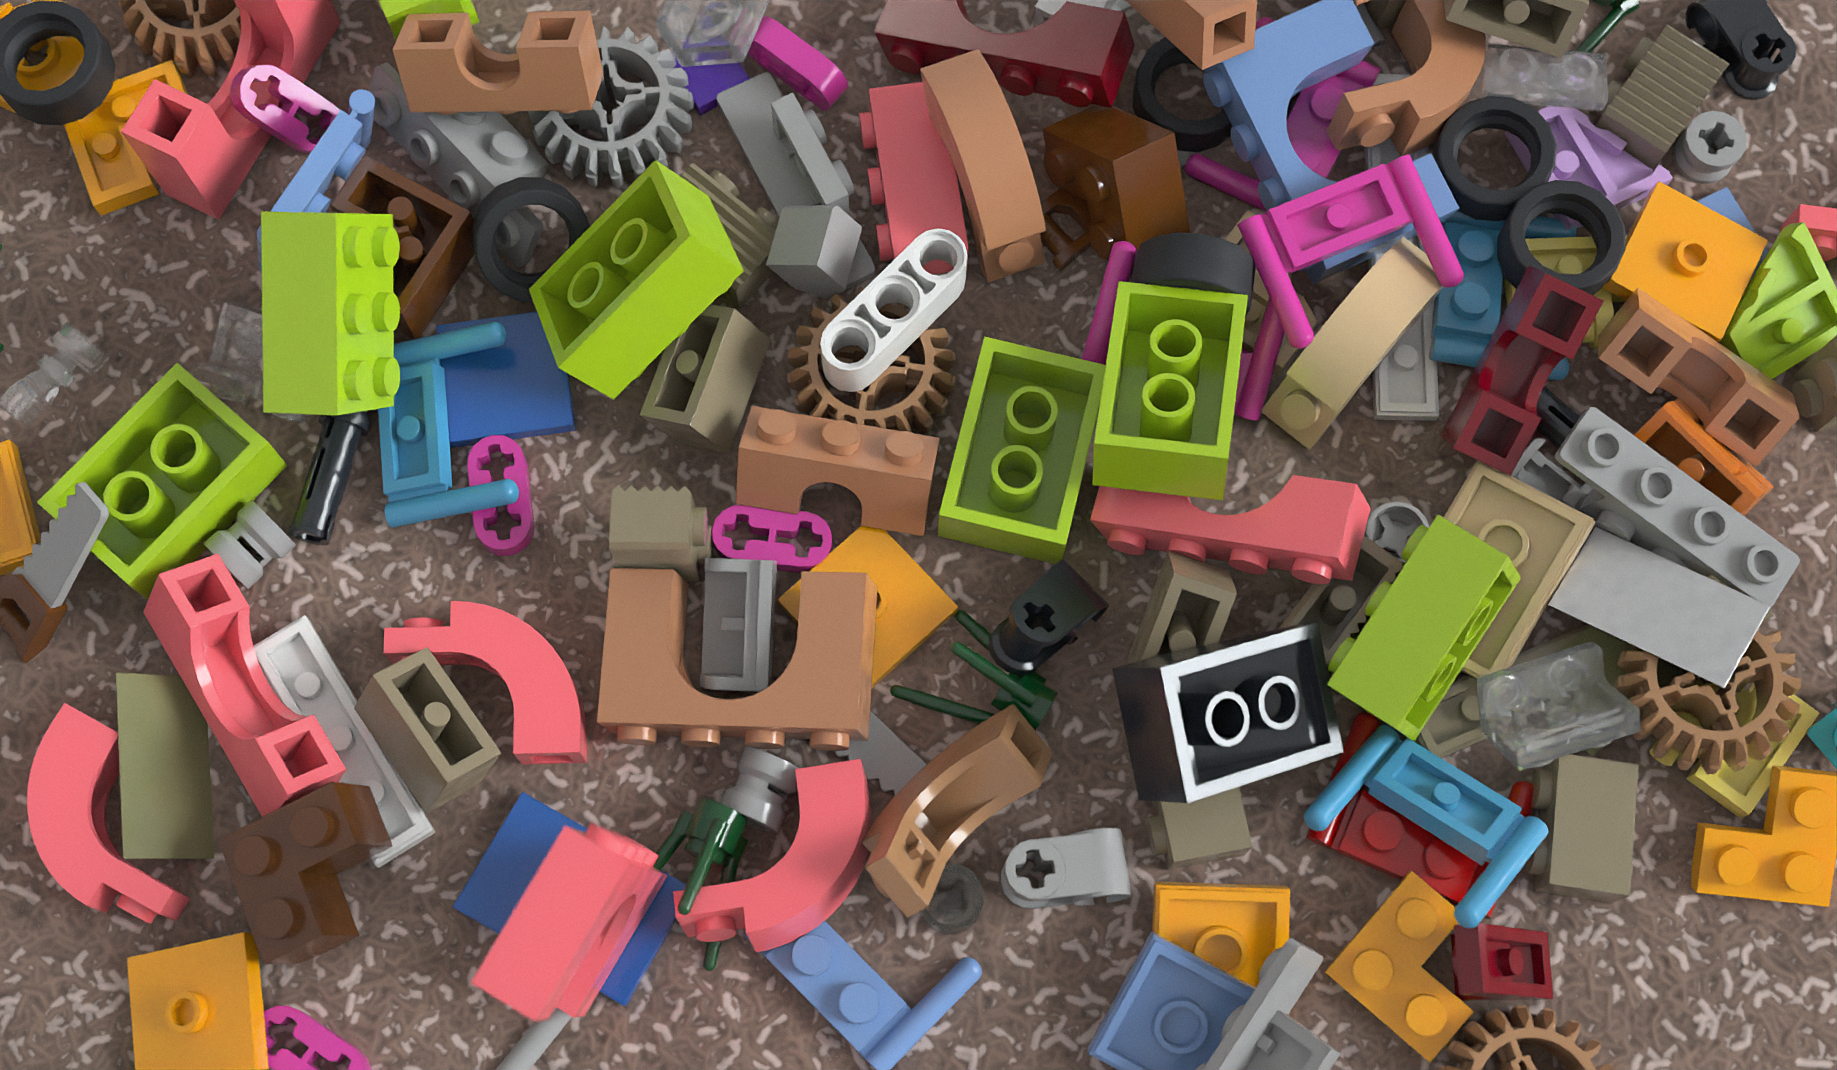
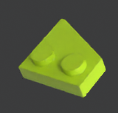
[1720,222,1837,379]

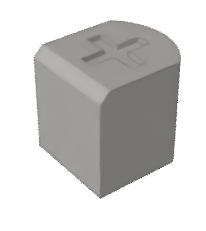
[766,205,862,295]

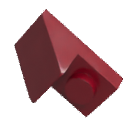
[1450,923,1553,1001]

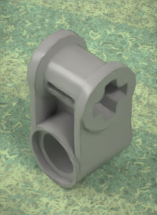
[1000,828,1132,909]

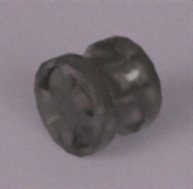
[919,864,984,935]

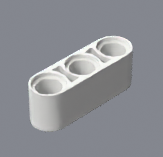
[820,228,967,392]

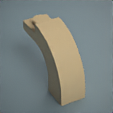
[1262,237,1443,450]

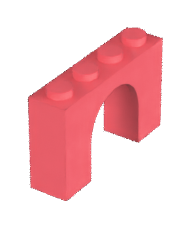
[121,0,341,220]
[471,822,668,1021]

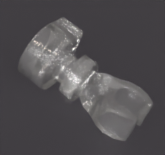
[0,321,112,427]

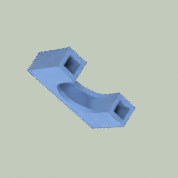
[1203,0,1459,285]

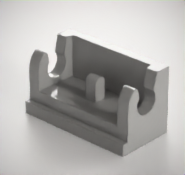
[700,558,777,692]

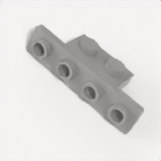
[368,62,549,268]
[717,72,875,299]
[1555,407,1800,608]
[1195,938,1341,1070]

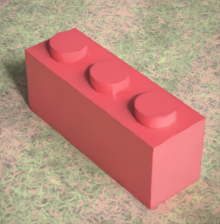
[859,82,969,274]

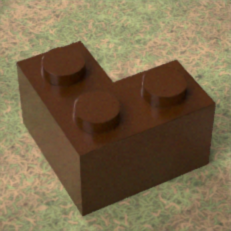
[1042,105,1190,274]
[330,155,474,339]
[218,782,392,964]

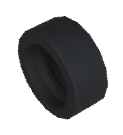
[0,0,116,125]
[1132,37,1233,153]
[1434,96,1557,221]
[471,177,590,302]
[1497,180,1626,295]
[1132,233,1256,317]

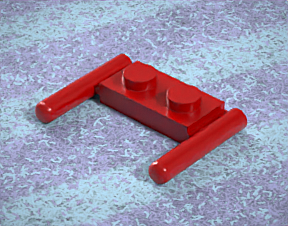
[1306,712,1533,919]

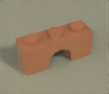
[393,10,603,115]
[1598,287,1799,467]
[735,406,940,536]

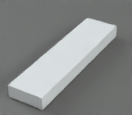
[253,615,436,868]

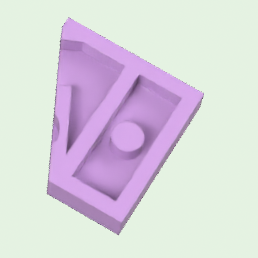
[1505,100,1673,230]

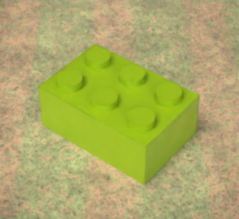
[529,160,744,400]
[261,211,400,415]
[1092,281,1248,501]
[938,336,1106,564]
[37,363,288,600]
[1327,514,1521,741]

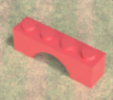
[1090,475,1371,585]
[143,554,346,817]

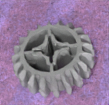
[528,26,694,190]

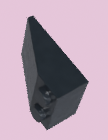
[1112,622,1344,803]

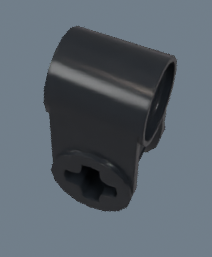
[1685,0,1796,100]
[988,559,1109,675]

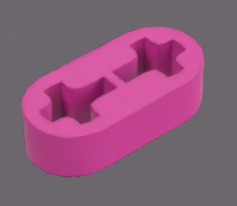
[741,16,848,111]
[230,65,340,154]
[467,435,535,556]
[712,505,833,573]
[264,1006,371,1070]

